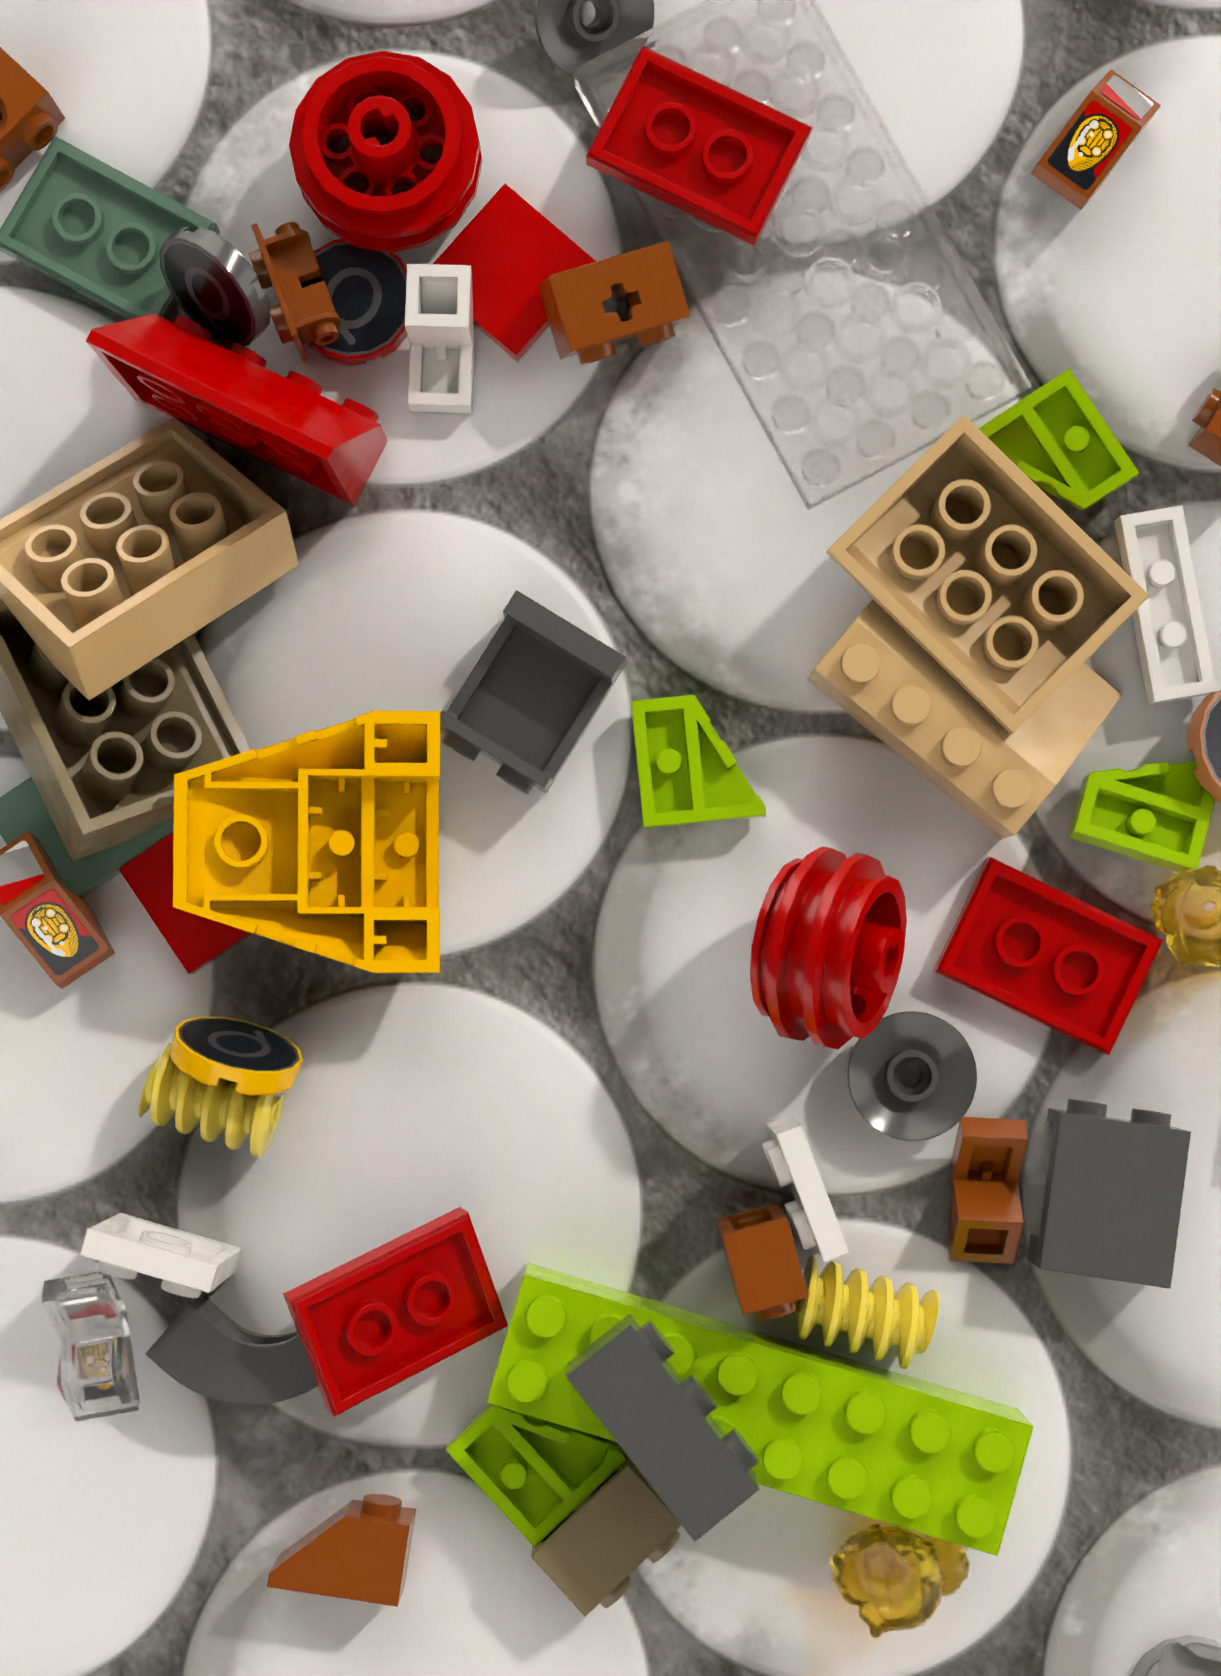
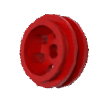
[289,51,482,253]
[750,846,907,1049]

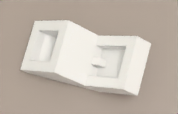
[405,264,474,413]

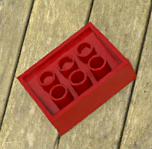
[86,313,388,507]

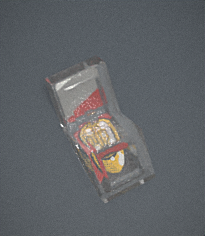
[41,1271,140,1421]

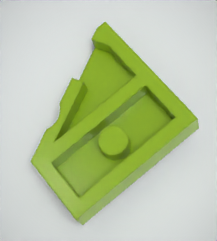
[978,368,1139,512]
[631,695,766,829]
[1067,761,1215,876]
[446,1404,626,1547]

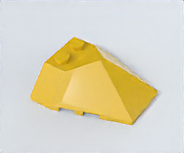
[173,710,440,973]

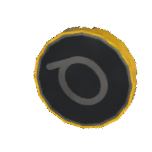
[170,1016,303,1095]

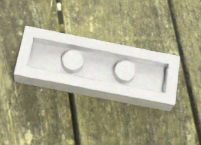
[1114,505,1217,705]

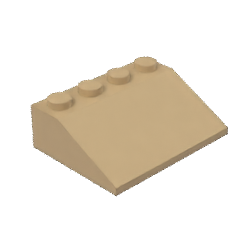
[826,415,1150,734]
[0,417,299,700]
[807,599,1122,840]

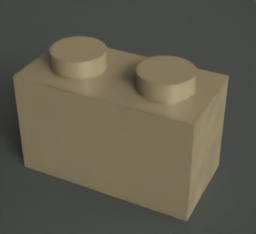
[531,1454,681,1616]

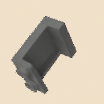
[440,590,626,795]
[1027,1099,1191,1289]

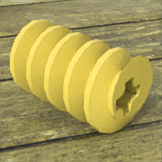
[139,1043,285,1158]
[795,1255,939,1369]

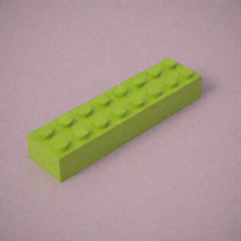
[486,1263,1034,1556]

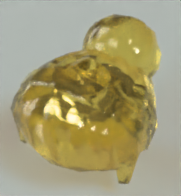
[1150,865,1221,967]
[829,1523,970,1638]

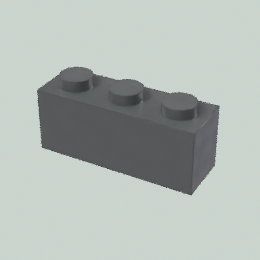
[566,1313,760,1542]

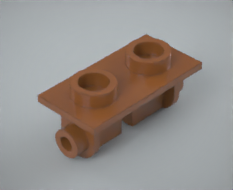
[249,222,341,362]

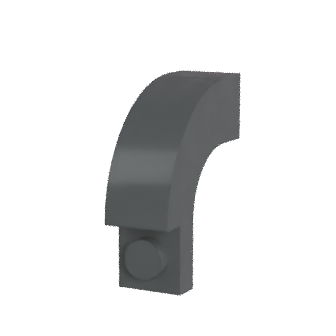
[145,1293,318,1405]

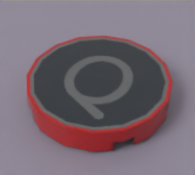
[300,239,408,366]

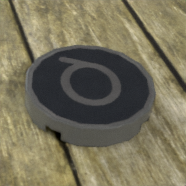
[159,226,270,346]

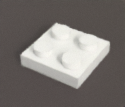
[761,1116,850,1263]
[80,1213,242,1298]

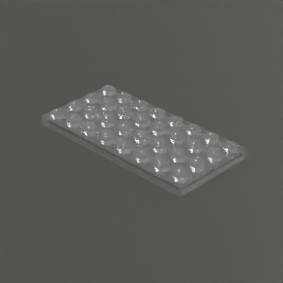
[571,0,1032,510]

